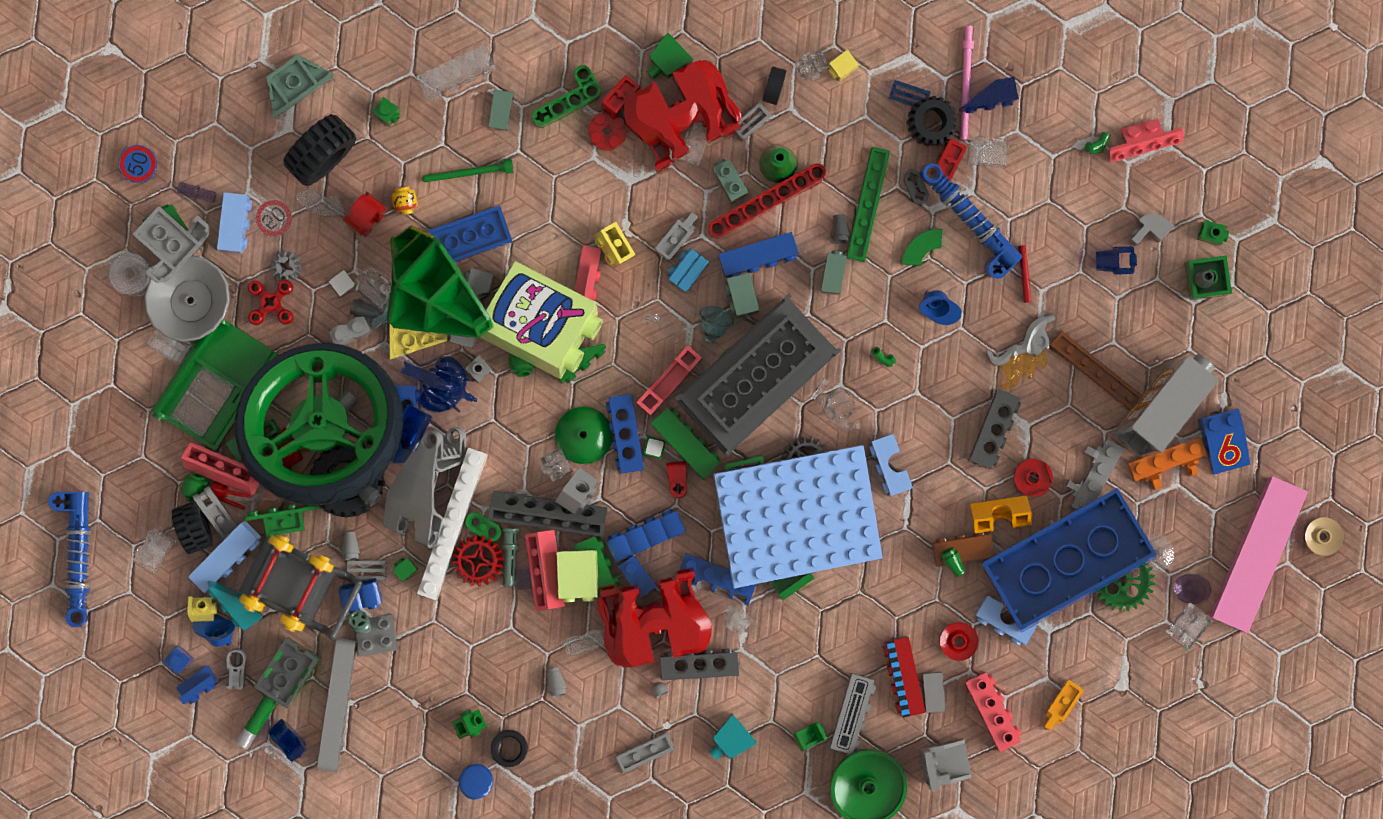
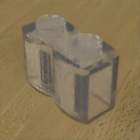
[564,629,605,656]

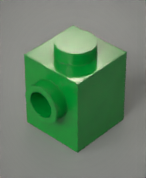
[372,97,401,127]

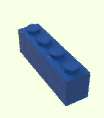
[718,232,799,278]

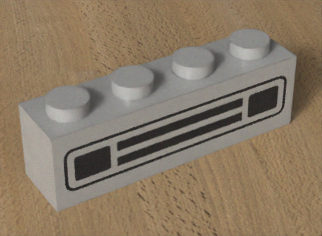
[829,673,876,754]

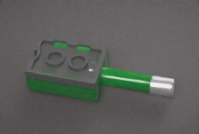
[235,637,321,750]

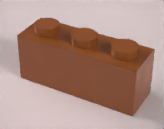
[932,532,994,567]

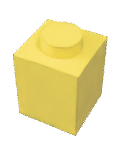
[828,50,859,82]

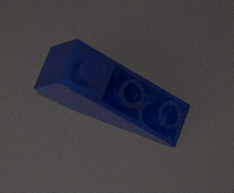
[959,77,1019,114]

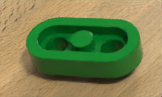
[466,512,502,542]

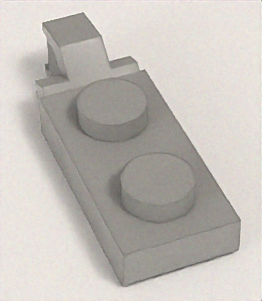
[654,212,698,261]

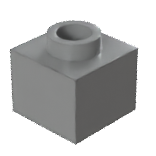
[465,355,493,383]

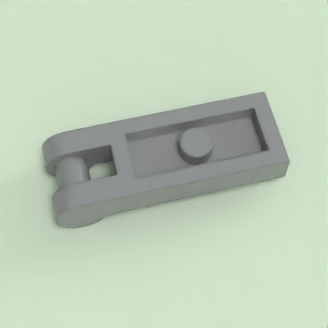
[192,486,238,540]

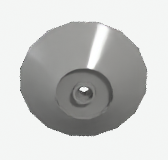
[144,255,230,342]

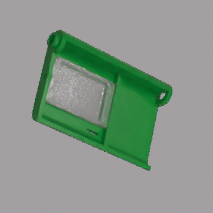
[151,319,278,451]

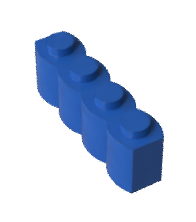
[606,509,686,563]

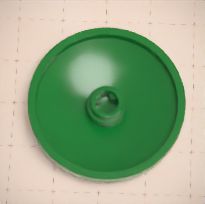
[830,749,907,819]

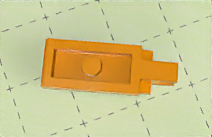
[1043,679,1084,731]

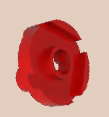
[588,112,627,151]
[1014,459,1053,497]

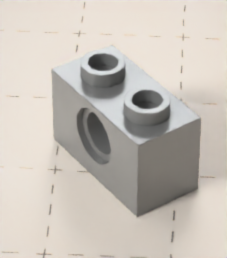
[555,467,598,514]

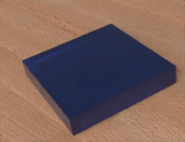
[400,404,432,451]

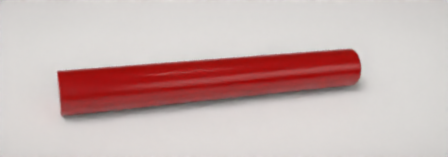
[1018,245,1032,303]

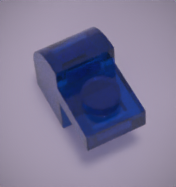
[268,718,306,762]

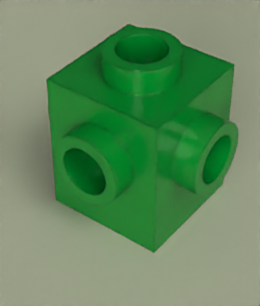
[452,709,487,739]

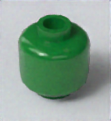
[508,354,535,377]
[180,472,208,502]

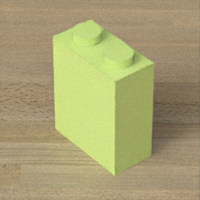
[557,550,599,602]

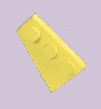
[390,324,448,359]

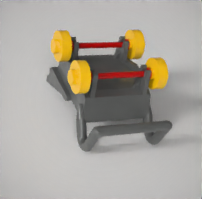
[239,534,362,640]

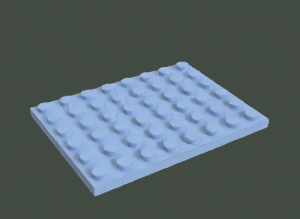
[713,445,883,588]

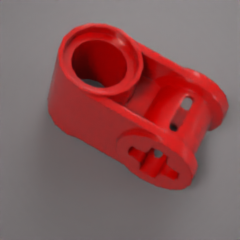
[666,461,688,498]

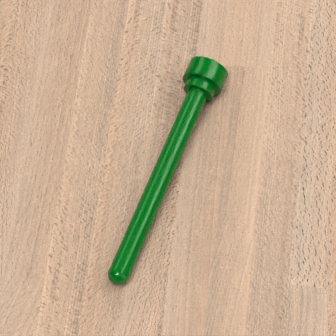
[422,158,514,182]

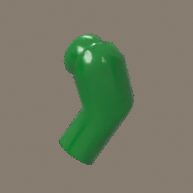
[871,347,897,367]

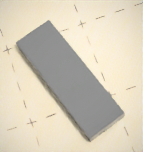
[615,732,675,774]

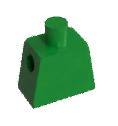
[646,33,693,80]

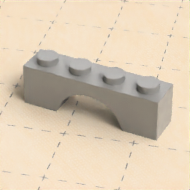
[448,268,495,349]

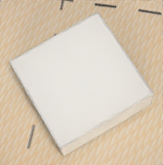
[329,270,356,297]

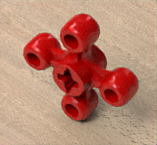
[248,280,294,326]

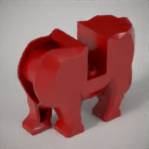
[624,60,741,172]
[597,567,712,668]

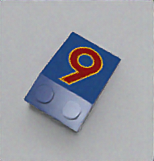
[1197,408,1251,475]

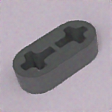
[904,169,929,205]

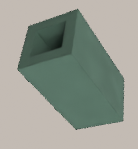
[713,159,748,204]
[820,250,847,295]

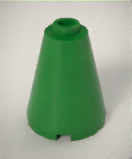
[759,145,797,183]

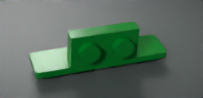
[243,504,322,537]

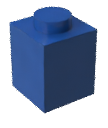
[163,646,194,674]

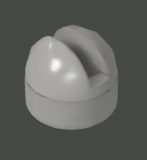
[652,682,669,698]

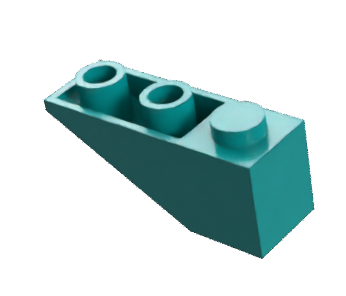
[208,581,263,631]

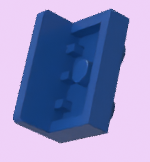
[177,666,219,705]

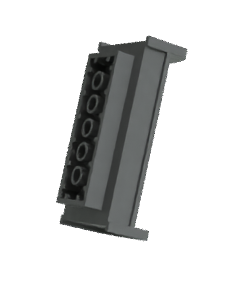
[674,294,841,456]

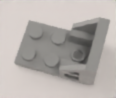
[919,739,972,792]

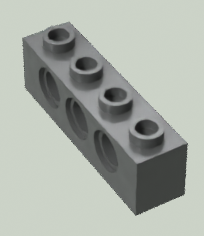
[968,389,1021,469]
[660,648,739,680]

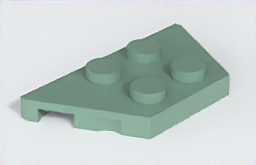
[267,55,335,119]

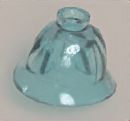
[699,306,734,343]

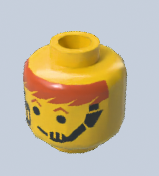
[391,186,418,215]

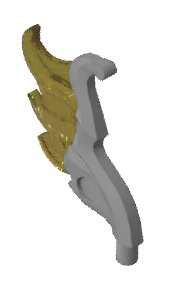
[987,313,1055,389]

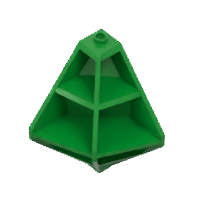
[386,225,494,338]

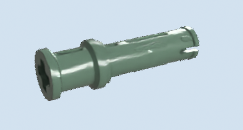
[501,528,519,586]

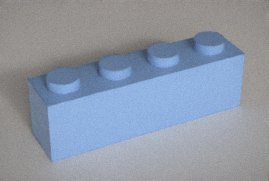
[188,521,261,593]

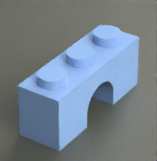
[869,434,913,496]
[974,595,1038,646]

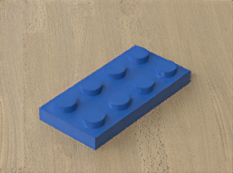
[428,205,513,263]

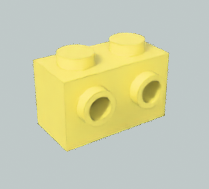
[594,222,635,268]

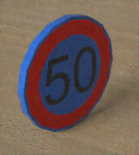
[118,145,157,183]

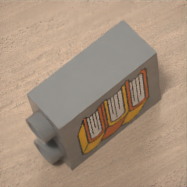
[1112,354,1219,458]

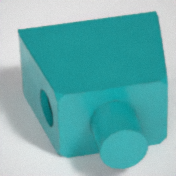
[709,714,757,760]

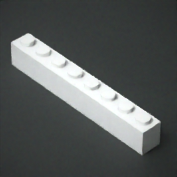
[417,448,488,600]

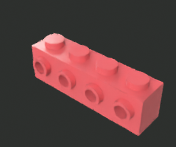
[181,442,259,497]
[525,530,565,611]
[964,671,1022,752]

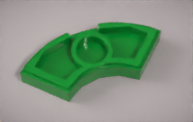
[901,229,943,266]

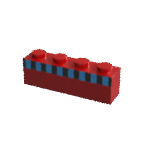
[883,636,925,718]

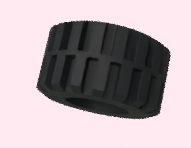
[907,96,958,146]
[171,501,213,554]

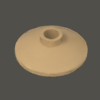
[1305,517,1344,556]

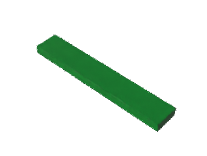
[846,147,890,262]

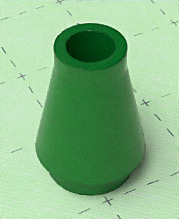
[940,547,965,577]

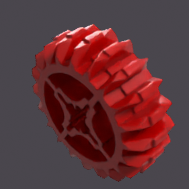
[452,535,504,587]

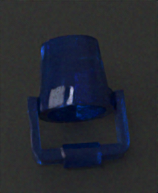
[1096,246,1137,275]

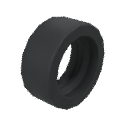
[763,66,787,105]
[491,730,528,767]

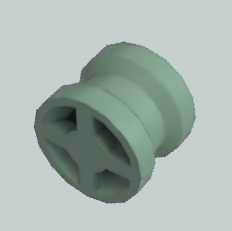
[349,610,371,634]

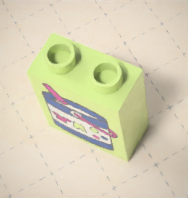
[480,261,603,379]

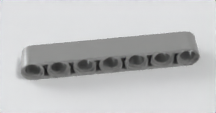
[317,638,357,772]

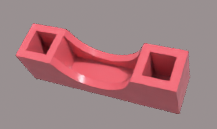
[636,345,702,416]

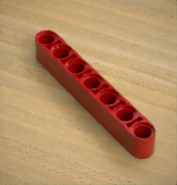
[709,163,826,239]

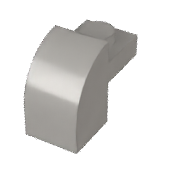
[1129,214,1174,246]

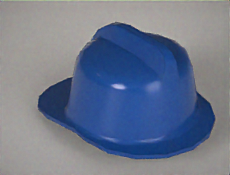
[919,290,962,325]
[192,614,235,647]

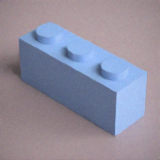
[217,192,252,254]

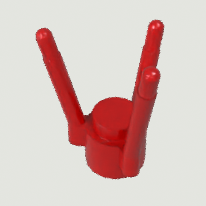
[211,482,251,510]

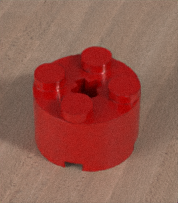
[343,192,386,237]

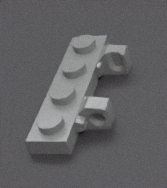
[1065,439,1124,510]

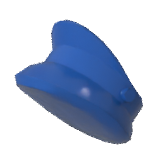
[459,764,493,800]

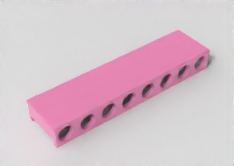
[1209,476,1308,633]

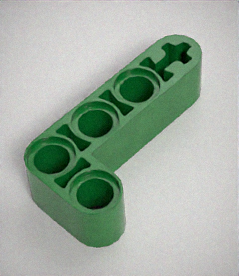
[532,65,601,128]

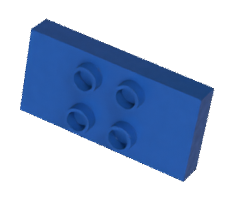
[982,488,1157,633]

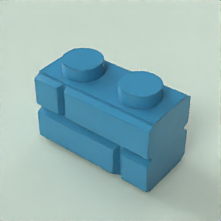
[667,248,709,293]

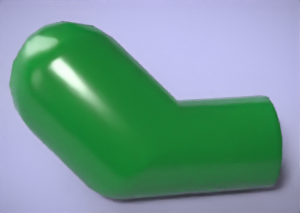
[1084,132,1110,155]

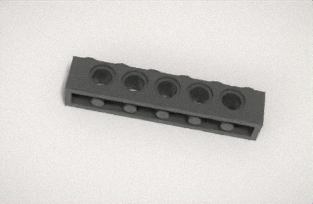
[489,491,607,537]

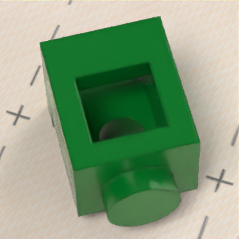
[1197,220,1229,246]

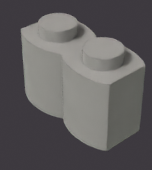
[329,317,372,346]

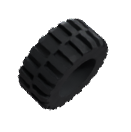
[283,114,356,186]
[309,446,385,517]

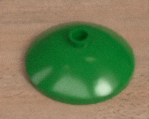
[555,407,612,464]

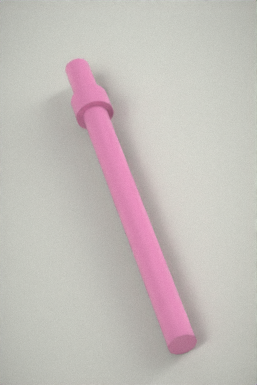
[960,26,974,140]

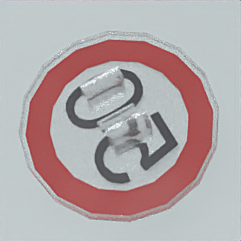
[254,199,293,237]

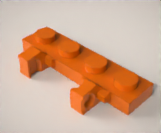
[1128,437,1207,490]

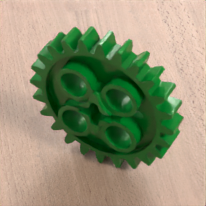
[1095,563,1155,612]

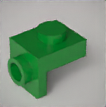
[792,722,827,752]

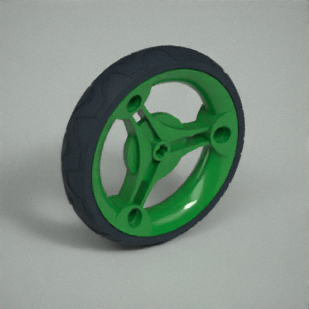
[235,343,403,505]

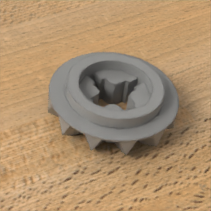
[270,251,302,282]

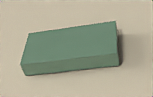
[488,90,513,131]

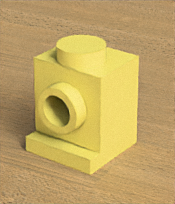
[187,596,218,622]

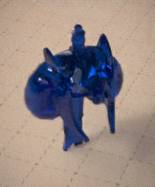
[401,356,477,413]

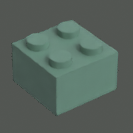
[724,273,759,319]

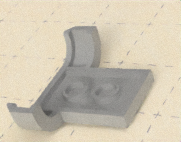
[133,206,209,283]

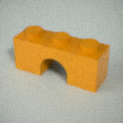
[970,496,1032,533]

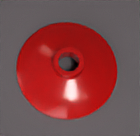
[940,622,979,661]

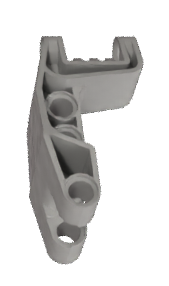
[383,427,466,548]

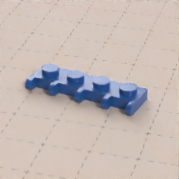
[676,553,756,606]

